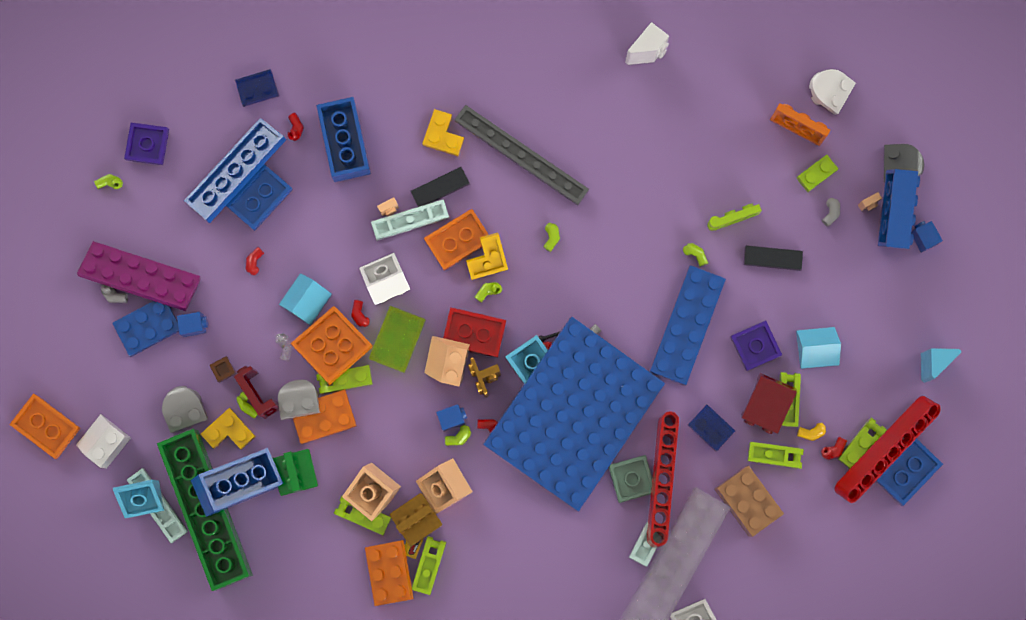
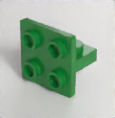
[273,449,318,496]

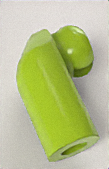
[94,174,123,189]
[543,223,560,252]
[683,243,708,267]
[474,282,502,303]
[236,392,258,419]
[445,425,471,446]

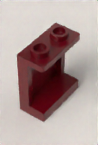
[234,366,279,419]
[741,373,797,434]

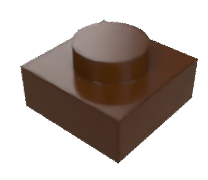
[209,356,237,383]

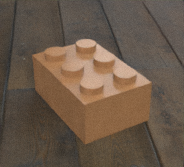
[714,465,784,537]

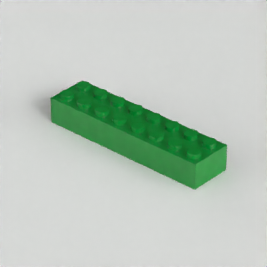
[157,429,253,591]

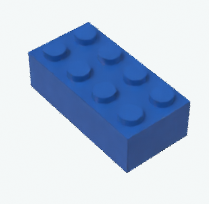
[316,97,371,182]
[878,169,920,249]
[191,448,283,517]

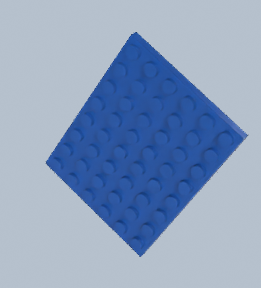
[482,316,665,512]

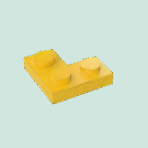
[422,109,464,156]
[466,232,508,280]
[201,408,256,450]

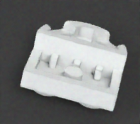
[809,69,856,115]

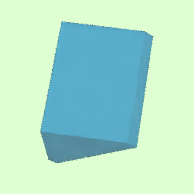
[279,273,332,326]
[796,327,841,369]
[505,335,547,384]
[921,348,962,383]
[113,480,164,518]

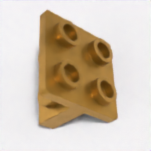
[468,357,501,398]
[390,493,442,546]

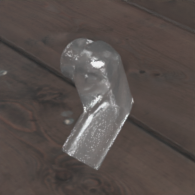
[275,333,293,362]

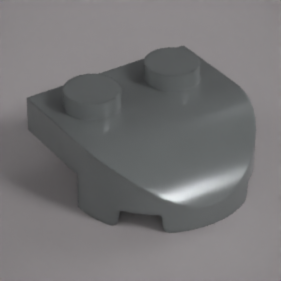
[884,144,925,183]

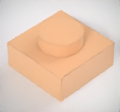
[858,192,882,211]
[377,197,399,216]

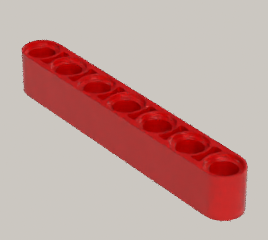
[835,396,941,503]
[647,411,679,548]

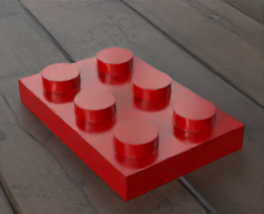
[443,307,507,358]

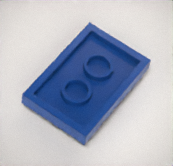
[226,164,293,231]
[112,301,179,357]
[876,438,943,506]

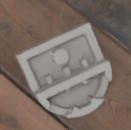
[278,380,320,420]
[162,386,208,433]

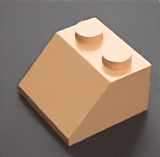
[424,336,470,387]
[416,458,473,514]
[342,463,401,521]

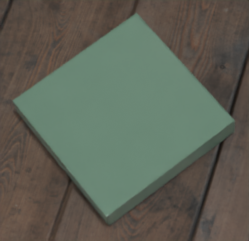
[609,455,652,503]

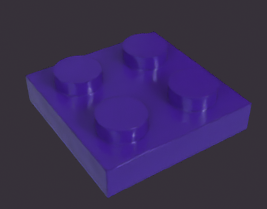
[124,122,169,165]
[730,321,782,371]

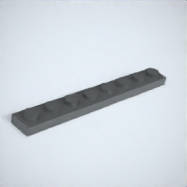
[455,105,589,205]

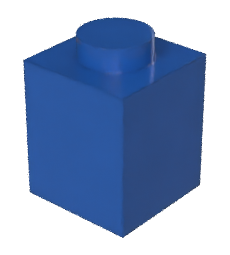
[911,221,943,253]
[177,312,208,337]
[436,404,467,432]

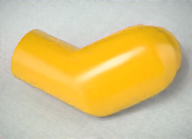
[797,423,826,441]

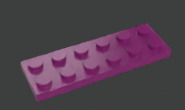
[77,241,201,311]

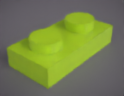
[797,155,839,192]

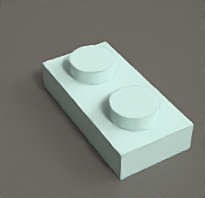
[629,522,661,567]

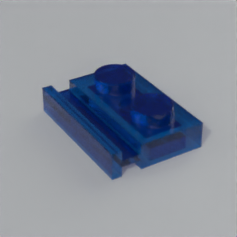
[235,69,279,107]
[688,404,736,451]

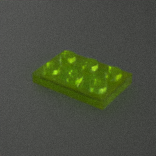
[369,306,426,373]

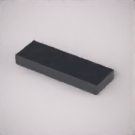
[411,167,470,207]
[744,245,803,271]

